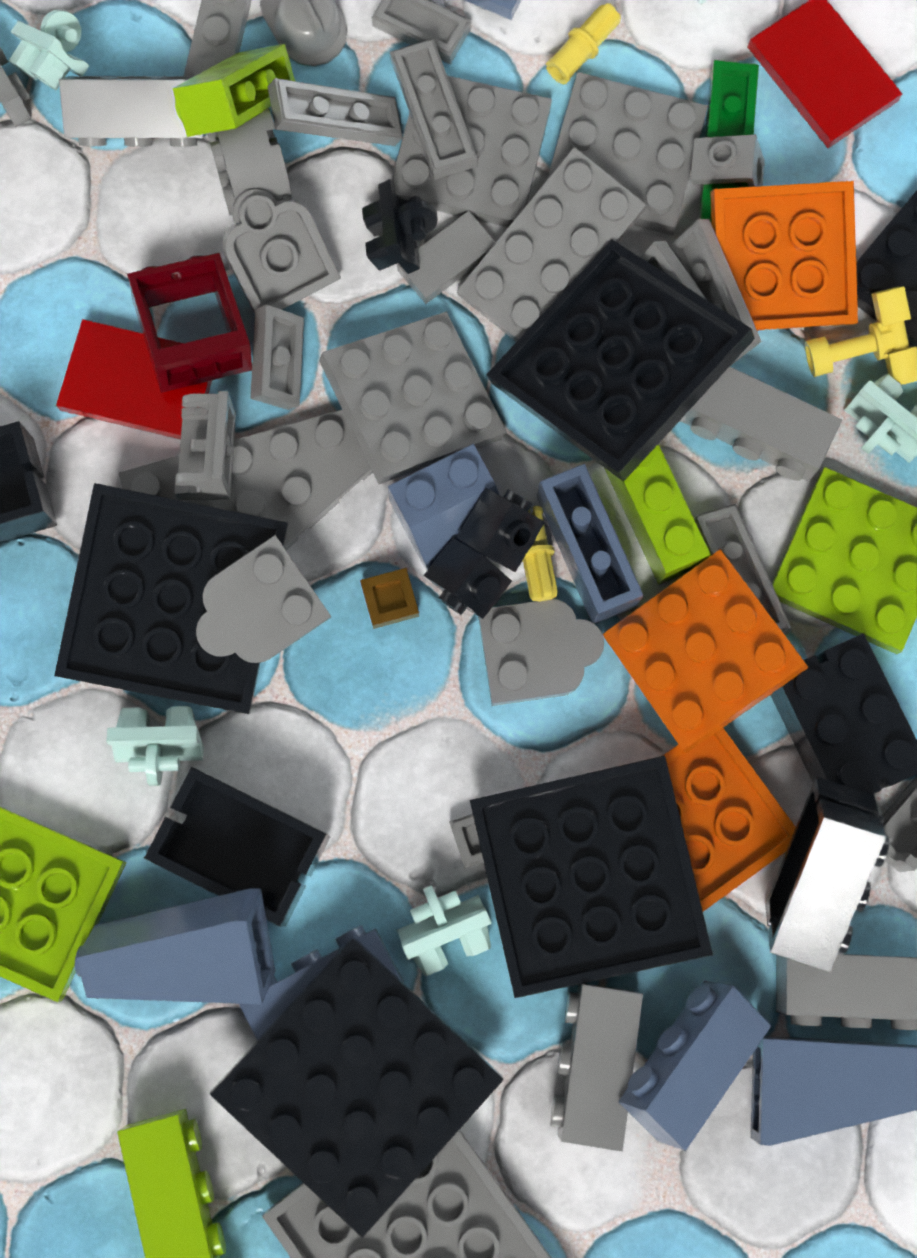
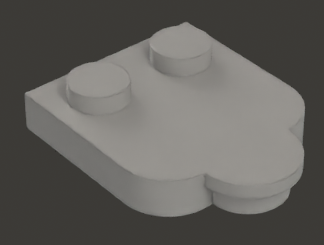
[222,189,341,314]
[196,535,331,663]
[478,599,604,706]

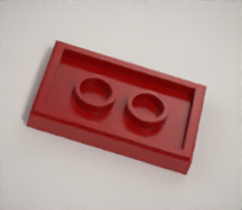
[747,0,903,148]
[56,319,212,440]

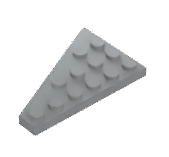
[118,409,373,550]

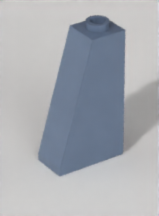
[75,889,276,1005]
[750,1036,917,1146]

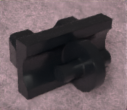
[362,179,438,274]

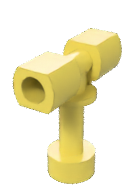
[805,286,917,385]

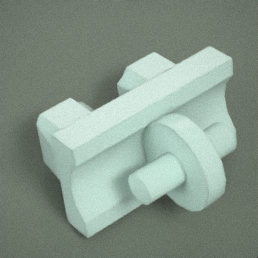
[9,9,89,91]
[844,374,917,463]
[106,706,204,786]
[397,885,492,976]

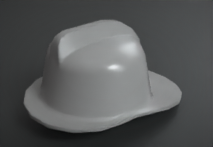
[260,0,347,66]

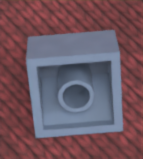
[388,444,500,571]

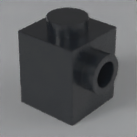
[457,488,545,572]
[424,537,512,619]

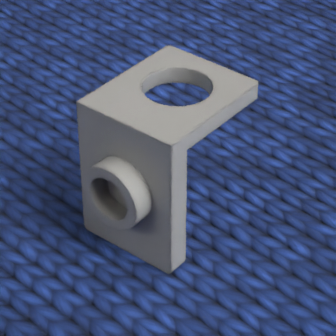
[690,135,765,187]

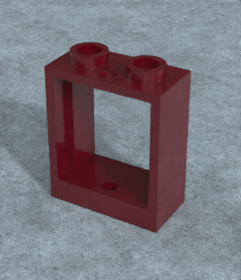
[127,253,252,393]

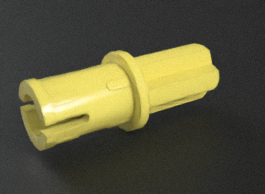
[545,3,621,85]
[522,506,558,602]

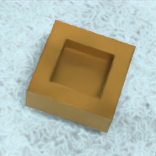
[360,568,419,629]

